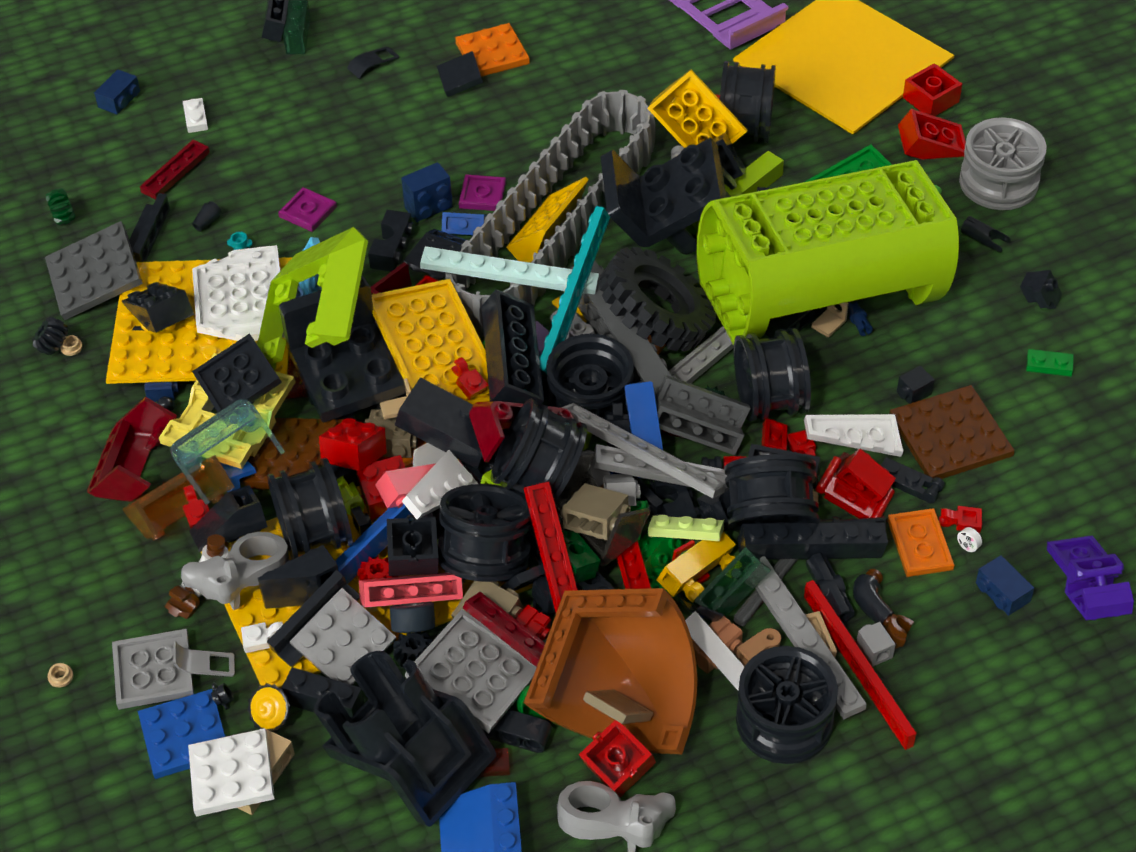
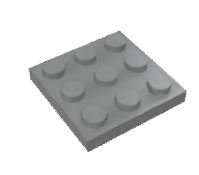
[290,588,396,685]
[112,629,194,710]

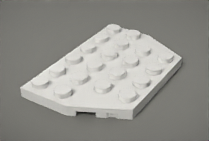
[192,245,285,341]

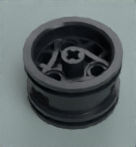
[720,61,776,143]

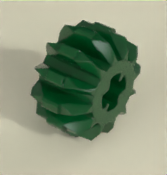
[46,188,75,225]

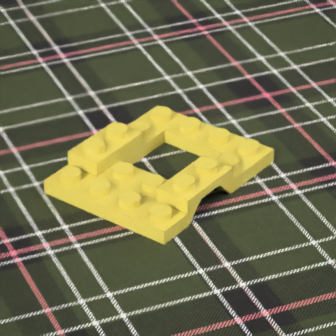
[159,353,295,469]

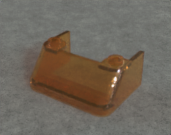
[122,455,234,541]

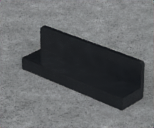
[129,193,170,262]
[267,570,360,667]

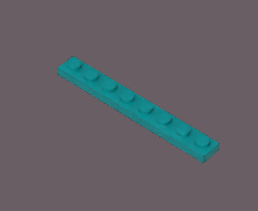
[539,206,610,378]

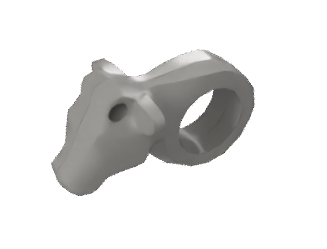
[181,532,289,610]
[557,781,676,852]

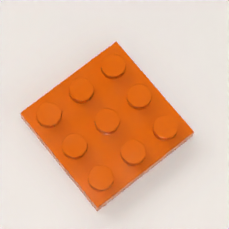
[455,23,530,76]

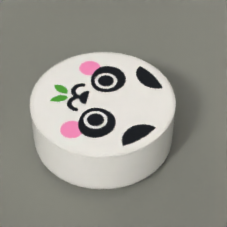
[957,527,982,552]

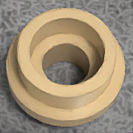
[60,335,83,356]
[48,663,73,688]

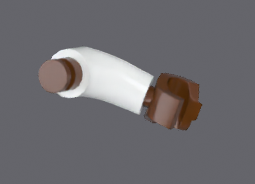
[165,534,229,619]

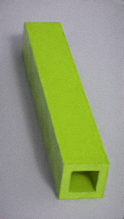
[685,151,784,237]

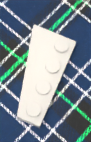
[804,414,903,457]
[402,450,478,519]

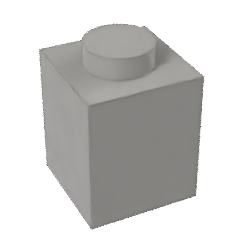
[856,622,895,667]

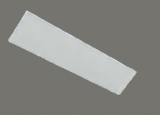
[685,611,744,690]

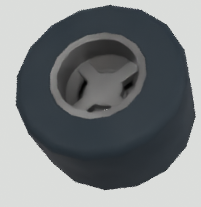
[390,602,435,633]

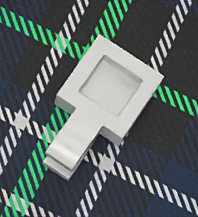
[241,622,283,653]

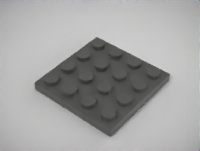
[45,221,143,320]

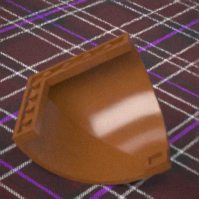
[524,588,697,755]

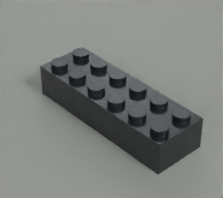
[482,289,544,405]

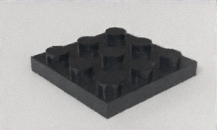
[192,333,282,421]

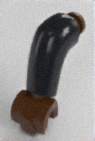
[853,569,914,650]

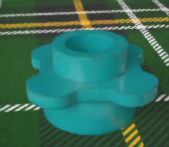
[227,232,252,250]

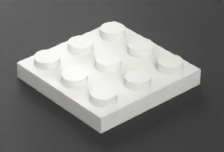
[188,728,275,817]

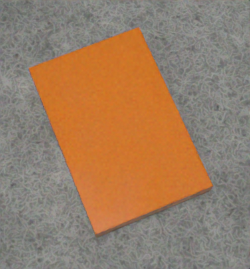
[887,508,954,577]

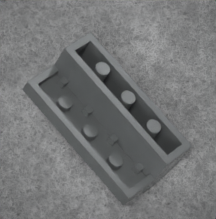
[654,375,750,455]

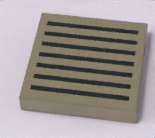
[583,689,653,724]

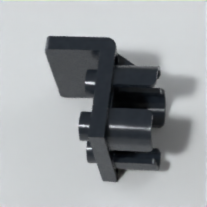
[601,137,737,254]
[279,276,406,423]
[314,651,497,827]

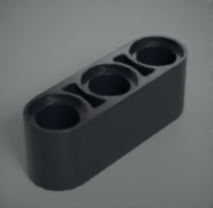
[481,709,553,753]

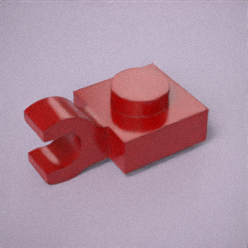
[451,357,489,400]
[787,430,816,456]
[182,484,209,529]
[939,506,982,533]

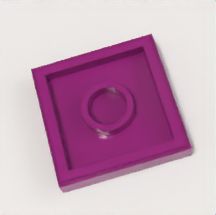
[459,174,506,211]
[278,187,337,232]

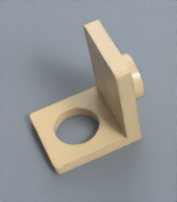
[811,302,848,337]
[380,378,411,419]

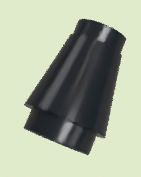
[192,201,222,232]

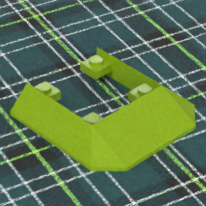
[257,227,368,370]

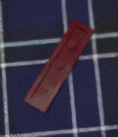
[139,139,210,200]
[463,592,545,667]

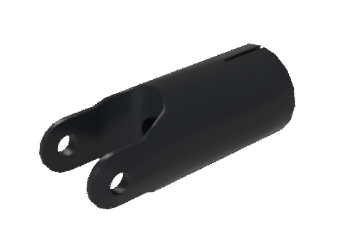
[961,216,1011,253]

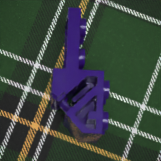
[1047,536,1134,620]

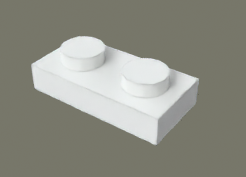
[183,98,208,133]

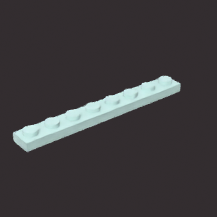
[420,246,599,295]

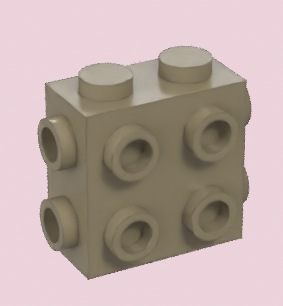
[365,409,418,458]
[561,483,631,540]
[451,581,523,619]

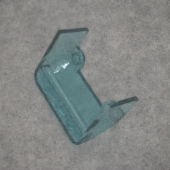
[170,399,285,505]

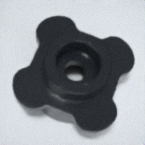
[211,682,234,710]

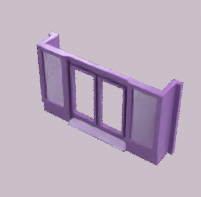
[669,0,788,50]

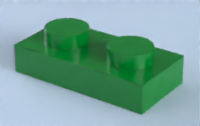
[1026,349,1073,377]

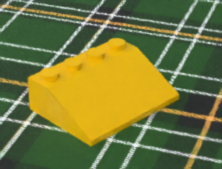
[647,69,748,148]
[506,177,589,263]

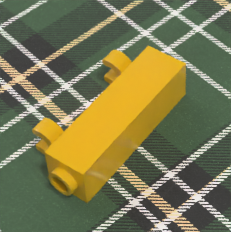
[656,532,740,602]

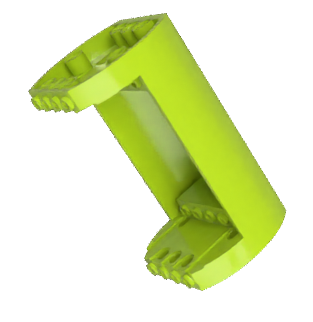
[697,160,959,345]

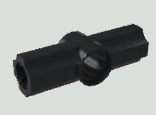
[806,553,855,623]

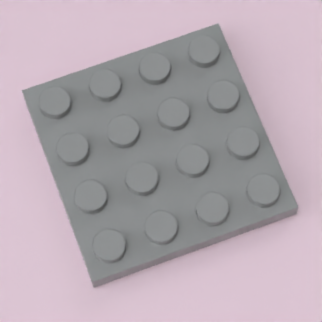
[405,609,537,733]

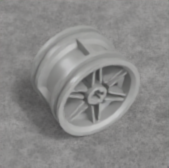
[959,117,1047,210]

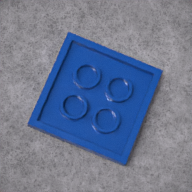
[138,689,225,779]

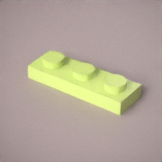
[648,515,724,541]

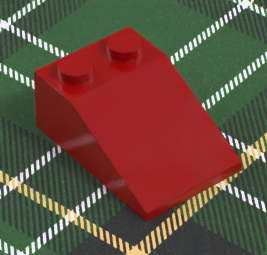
[898,109,966,159]

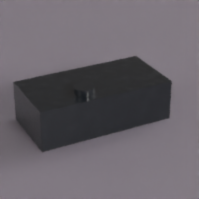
[395,377,483,469]

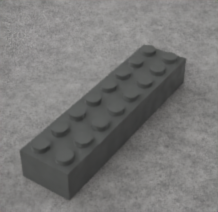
[570,261,676,392]

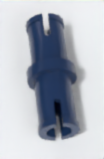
[848,300,873,336]

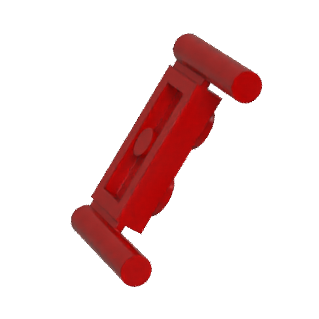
[815,456,895,518]

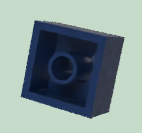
[401,162,453,222]

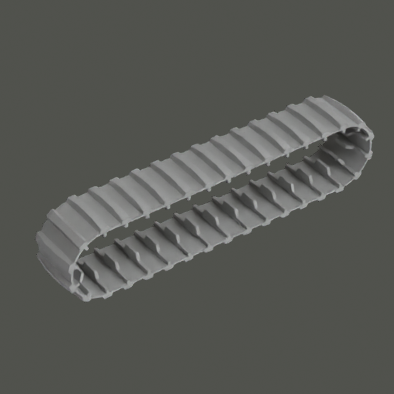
[445,90,655,337]

